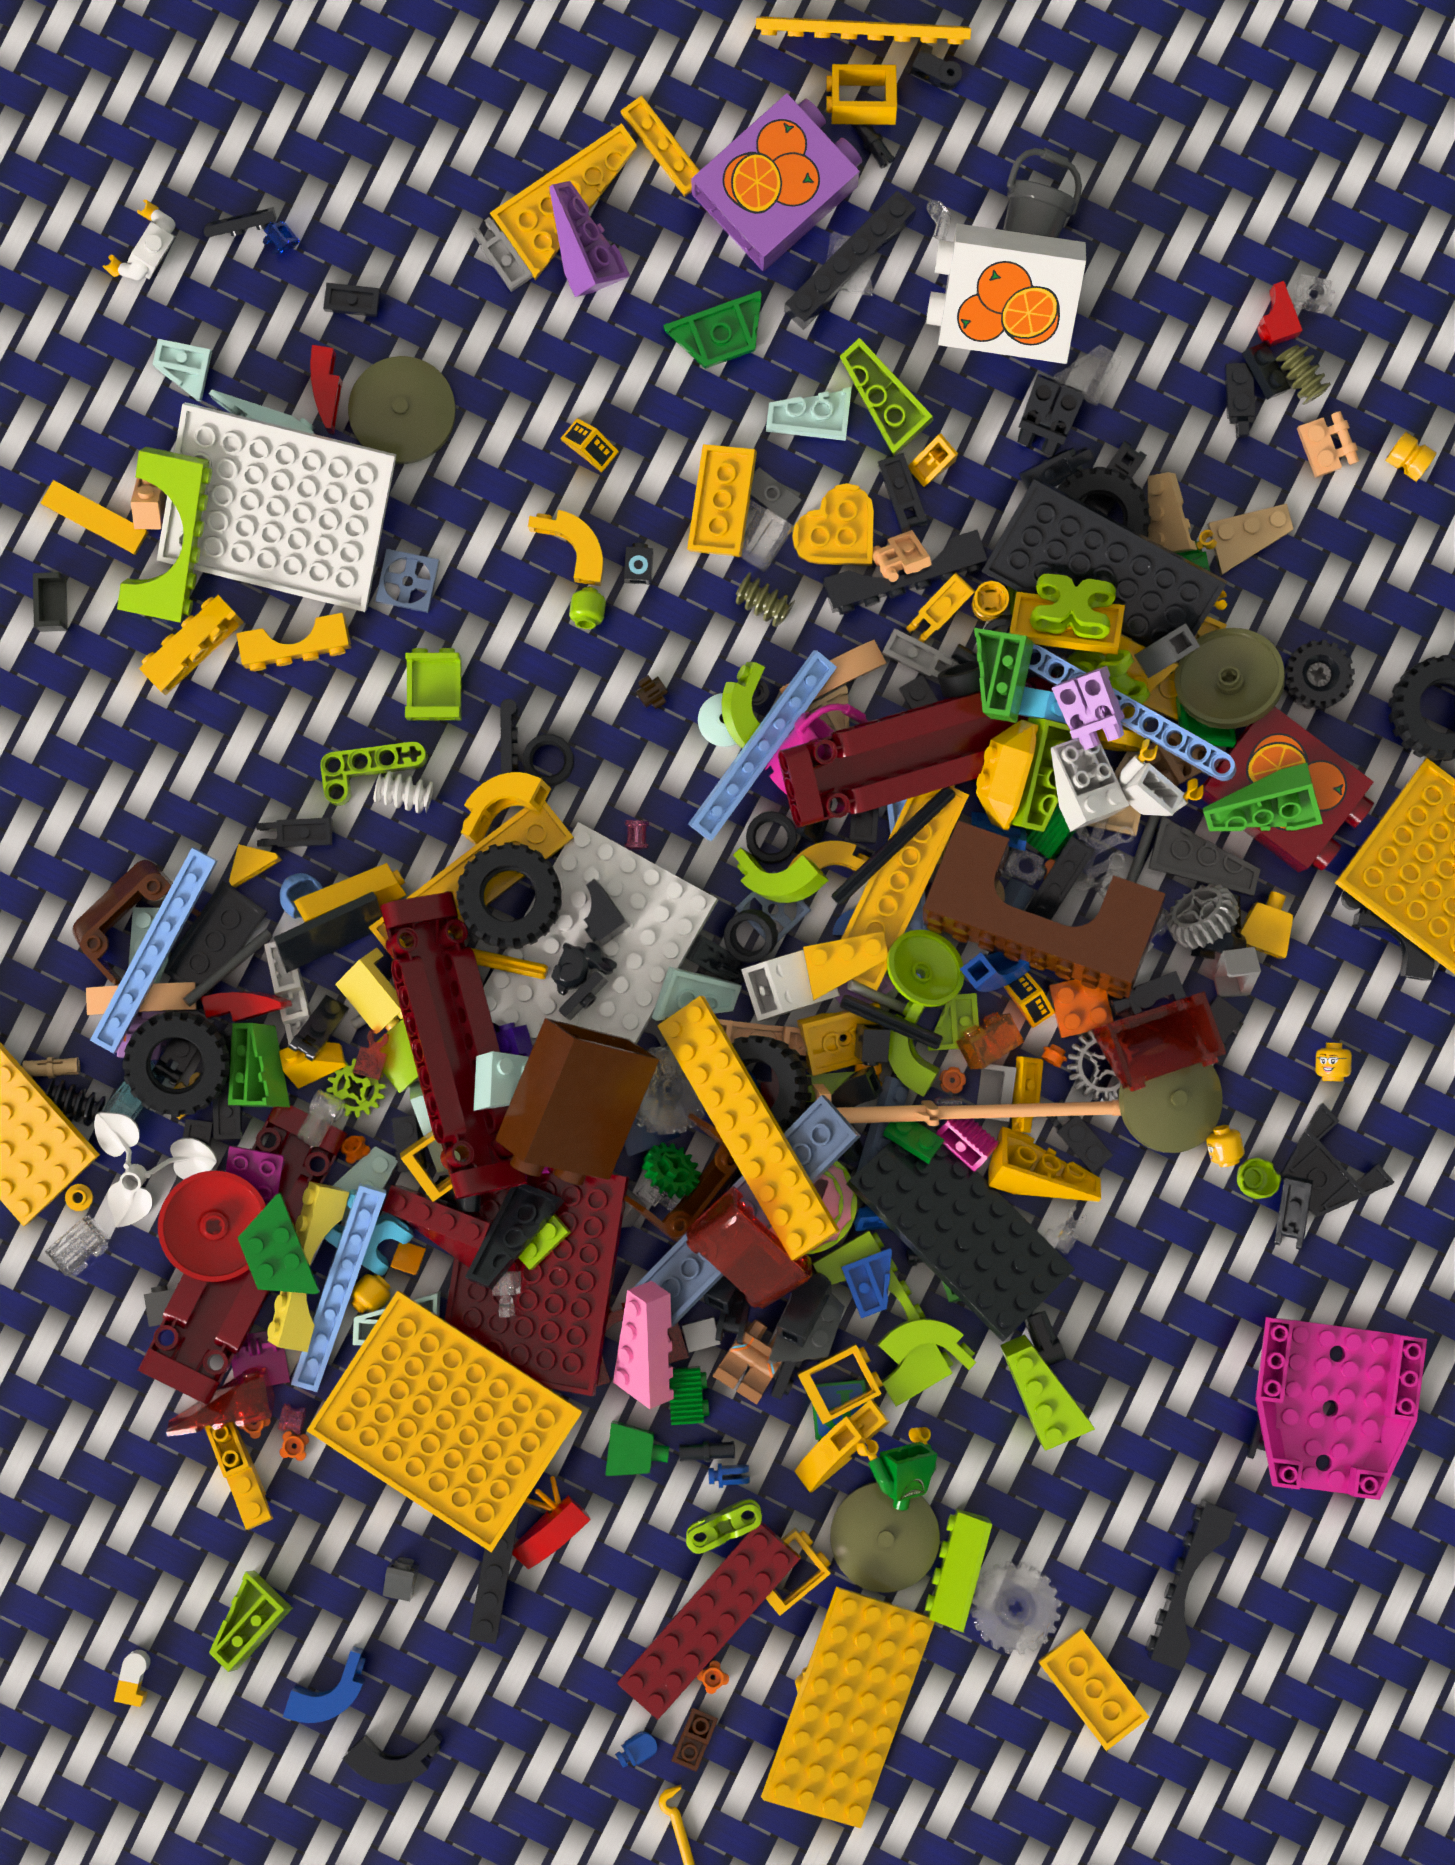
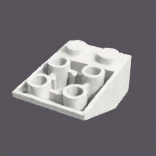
[1051,738,1129,832]
[741,950,840,1021]

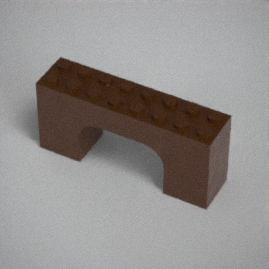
[923,820,1165,998]

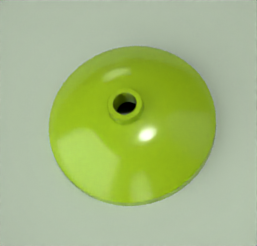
[887,930,965,1007]

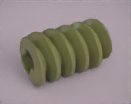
[1276,344,1331,405]
[736,572,795,627]

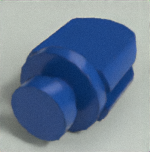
[708,1463,750,1488]
[615,1731,657,1768]

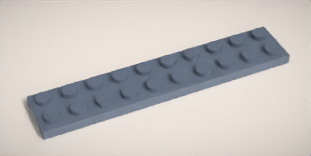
[635,1095,861,1327]

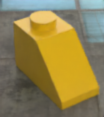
[279,1041,346,1089]

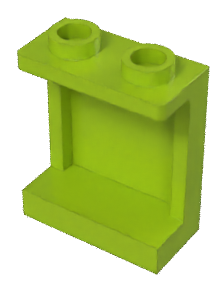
[405,648,462,721]

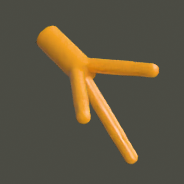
[525,1476,561,1512]

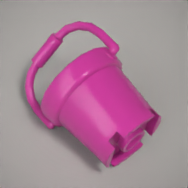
[765,703,868,794]

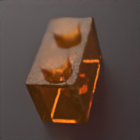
[956,1012,1024,1070]

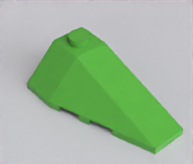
[1203,763,1323,831]

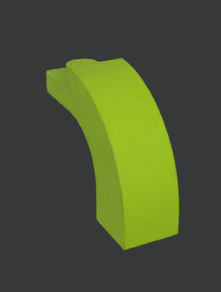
[721,662,765,749]
[733,847,829,903]
[888,1000,941,1097]
[877,1318,976,1370]

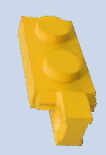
[1012,1056,1043,1133]

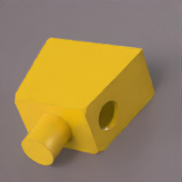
[1238,891,1293,959]

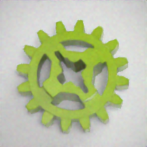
[326,1059,387,1118]

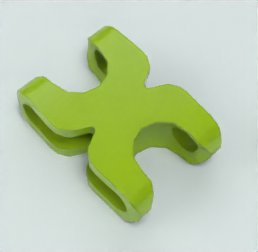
[1030,574,1116,639]
[1066,650,1150,707]
[686,1498,762,1554]

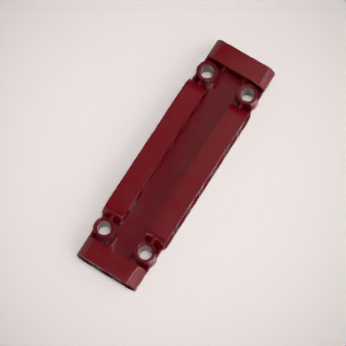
[778,672,1057,828]
[380,892,528,1199]
[137,1105,348,1405]

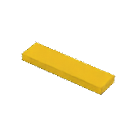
[620,95,699,197]
[40,480,148,555]

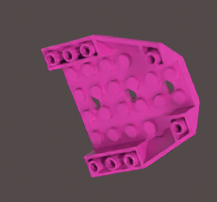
[1255,1317,1427,1500]

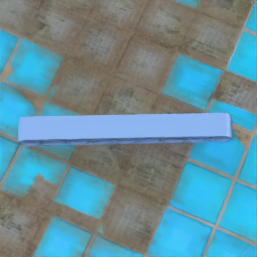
[1028,644,1236,781]

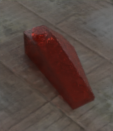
[166,1367,275,1437]

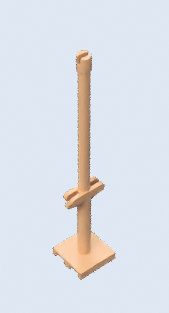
[812,1084,1121,1126]

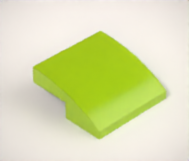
[367,1019,418,1093]

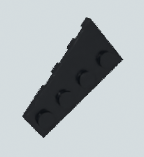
[465,1184,564,1290]

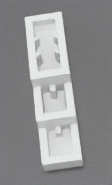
[264,942,311,1045]

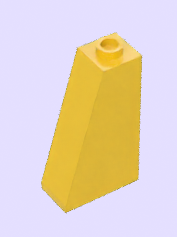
[293,863,406,922]

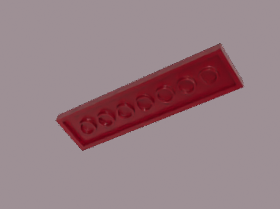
[617,1521,801,1720]

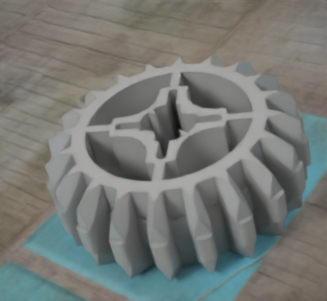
[1166,883,1240,950]
[1067,1028,1138,1101]

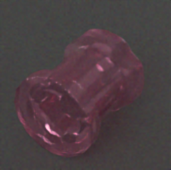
[624,820,649,849]

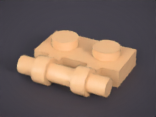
[1297,411,1359,478]
[872,530,932,582]

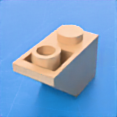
[131,478,165,529]

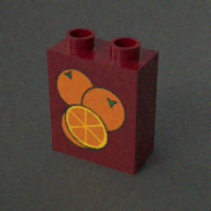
[1201,707,1374,873]

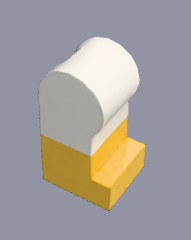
[114,1650,150,1707]

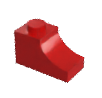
[1257,281,1303,347]

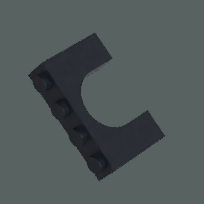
[704,1245,832,1348]

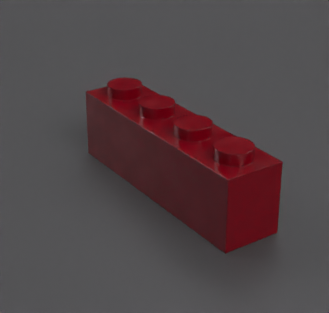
[382,1185,493,1268]

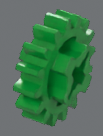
[642,1142,701,1199]

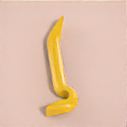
[658,1785,695,1865]

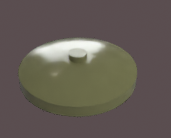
[348,356,456,464]
[1175,628,1285,729]
[1119,1044,1223,1153]
[830,1482,940,1593]

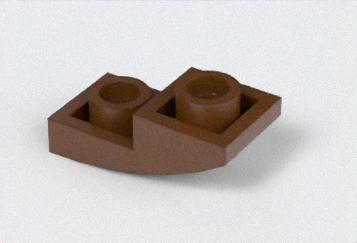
[671,1708,718,1772]

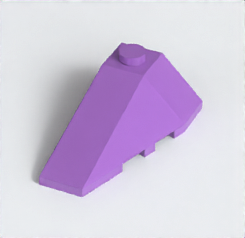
[549,181,630,297]

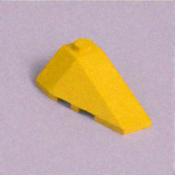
[988,1126,1101,1202]

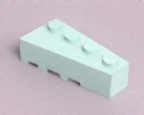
[474,1051,529,1111]

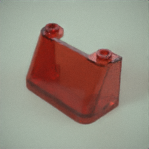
[1092,991,1226,1092]
[686,1186,812,1309]

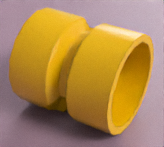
[1385,432,1437,482]
[971,581,1009,622]

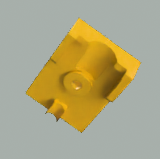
[797,1002,880,1076]

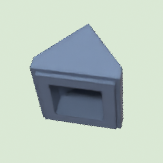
[1004,878,1034,910]

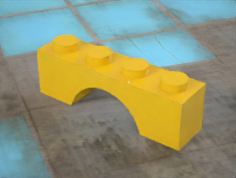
[236,613,351,671]

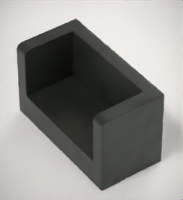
[33,572,68,632]

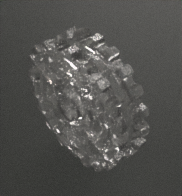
[636,1045,705,1135]
[970,1561,1061,1654]

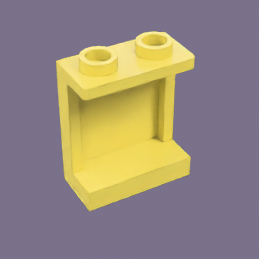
[335,948,403,1034]

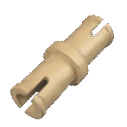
[22,1057,80,1079]

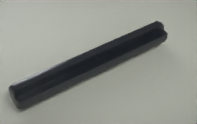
[840,995,943,1049]

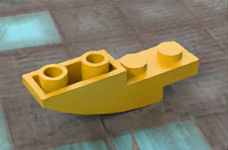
[794,1400,890,1493]
[205,1416,273,1530]

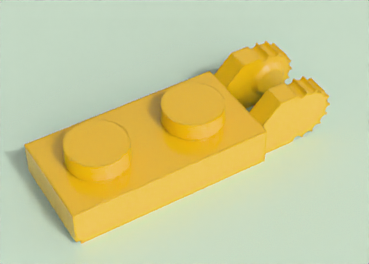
[906,573,976,643]

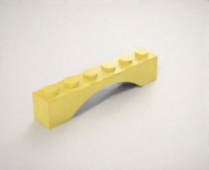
[267,1181,350,1352]

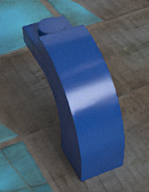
[283,1646,366,1723]

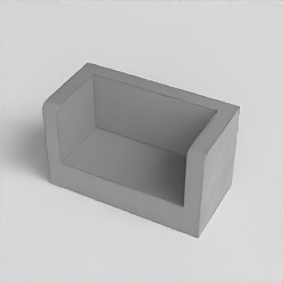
[1212,947,1261,998]
[977,1063,1016,1122]

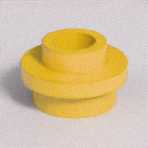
[65,1184,93,1211]

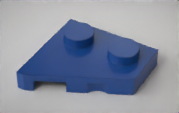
[970,812,1027,851]
[841,1248,892,1319]

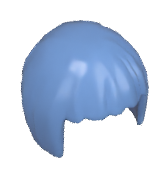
[280,873,323,919]

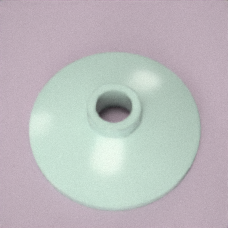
[698,693,737,747]

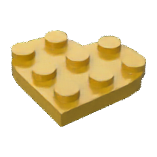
[792,483,874,566]

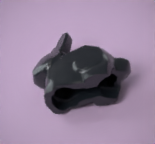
[551,942,617,996]

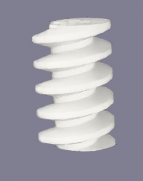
[373,771,433,814]

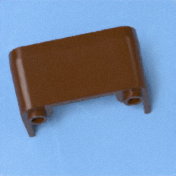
[72,860,201,985]
[623,1113,740,1242]

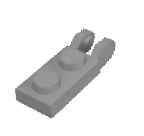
[471,217,533,292]
[882,629,959,681]

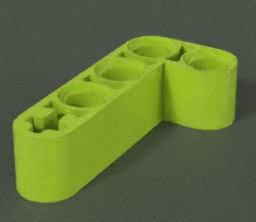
[320,742,428,806]

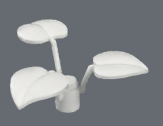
[94,1112,217,1228]

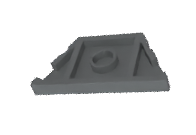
[767,1264,845,1364]

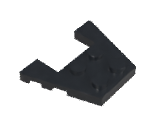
[1280,1103,1394,1217]

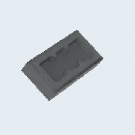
[750,468,801,522]

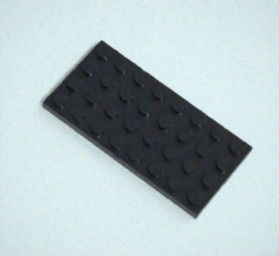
[982,477,1227,674]
[846,1121,1075,1342]

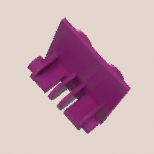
[226,1145,285,1205]
[231,1330,290,1392]

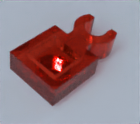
[353,1029,389,1080]

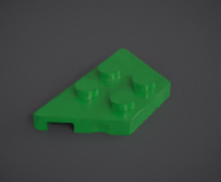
[663,291,762,369]
[238,1193,320,1294]

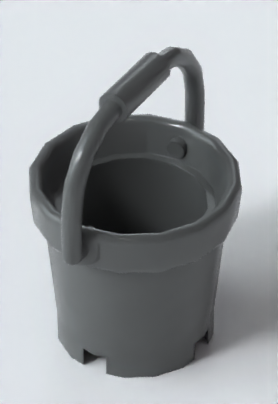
[1003,148,1082,238]

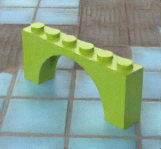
[117,447,212,622]
[812,1230,954,1407]

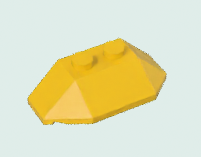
[976,720,1039,830]

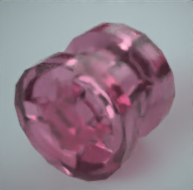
[278,1403,306,1435]

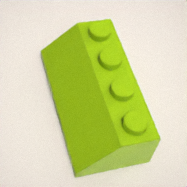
[925,1509,992,1632]

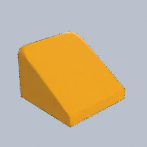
[390,1242,426,1275]

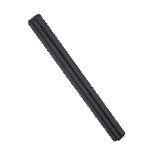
[831,787,956,906]

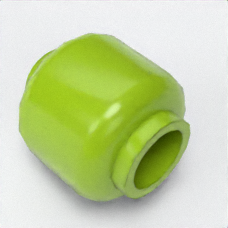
[569,587,606,629]

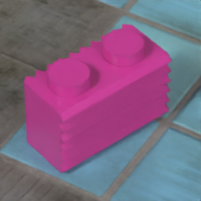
[935,1119,999,1172]

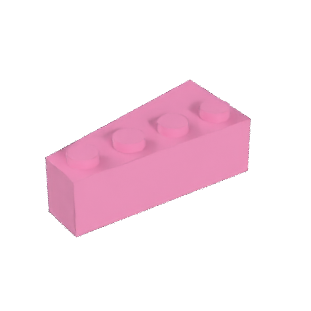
[613,1281,674,1409]

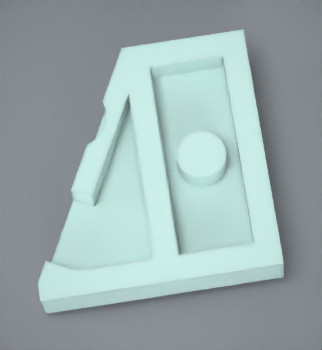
[152,339,212,402]

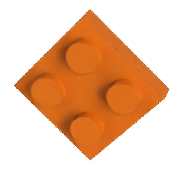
[1048,979,1114,1038]

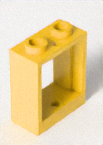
[826,64,897,125]
[400,1131,453,1202]
[797,1343,883,1424]
[766,1527,831,1616]

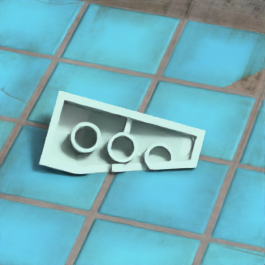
[209,390,315,434]

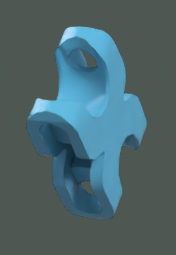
[324,1189,414,1276]

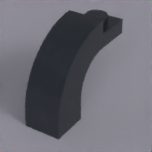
[1353,909,1434,981]
[831,1066,883,1164]
[342,1729,443,1784]

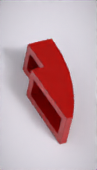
[310,345,343,434]
[201,991,292,1021]
[512,1495,591,1570]

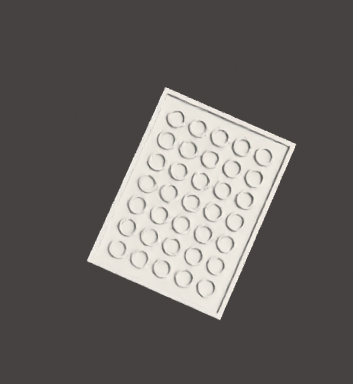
[157,402,397,612]
[483,822,718,1045]

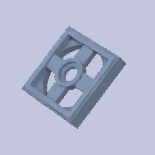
[375,549,440,613]
[735,871,811,943]

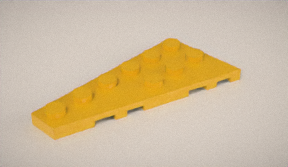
[490,123,637,280]

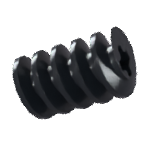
[46,1079,106,1126]

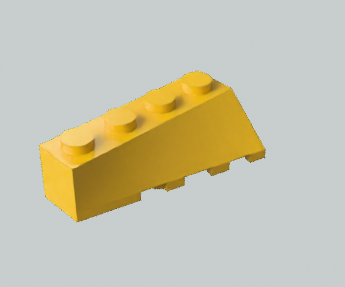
[139,595,244,696]

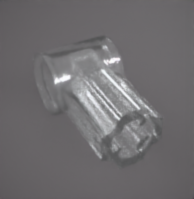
[297,1089,345,1147]

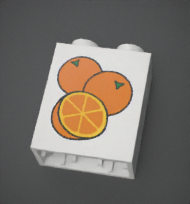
[926,224,1086,364]

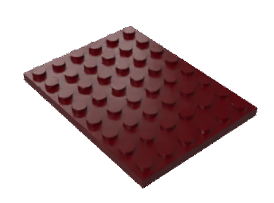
[445,1168,629,1396]

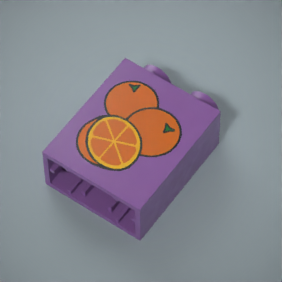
[691,93,862,272]

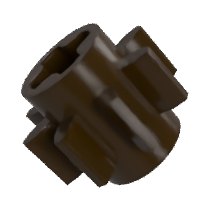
[635,675,669,710]

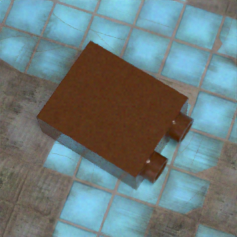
[495,1018,659,1185]

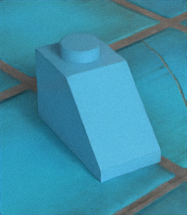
[1019,687,1067,724]

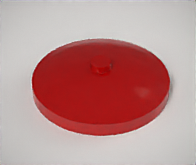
[158,1170,266,1282]

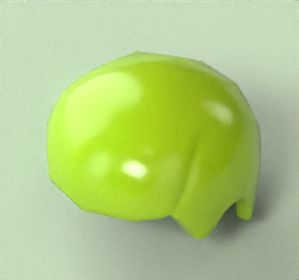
[1237,1157,1281,1199]

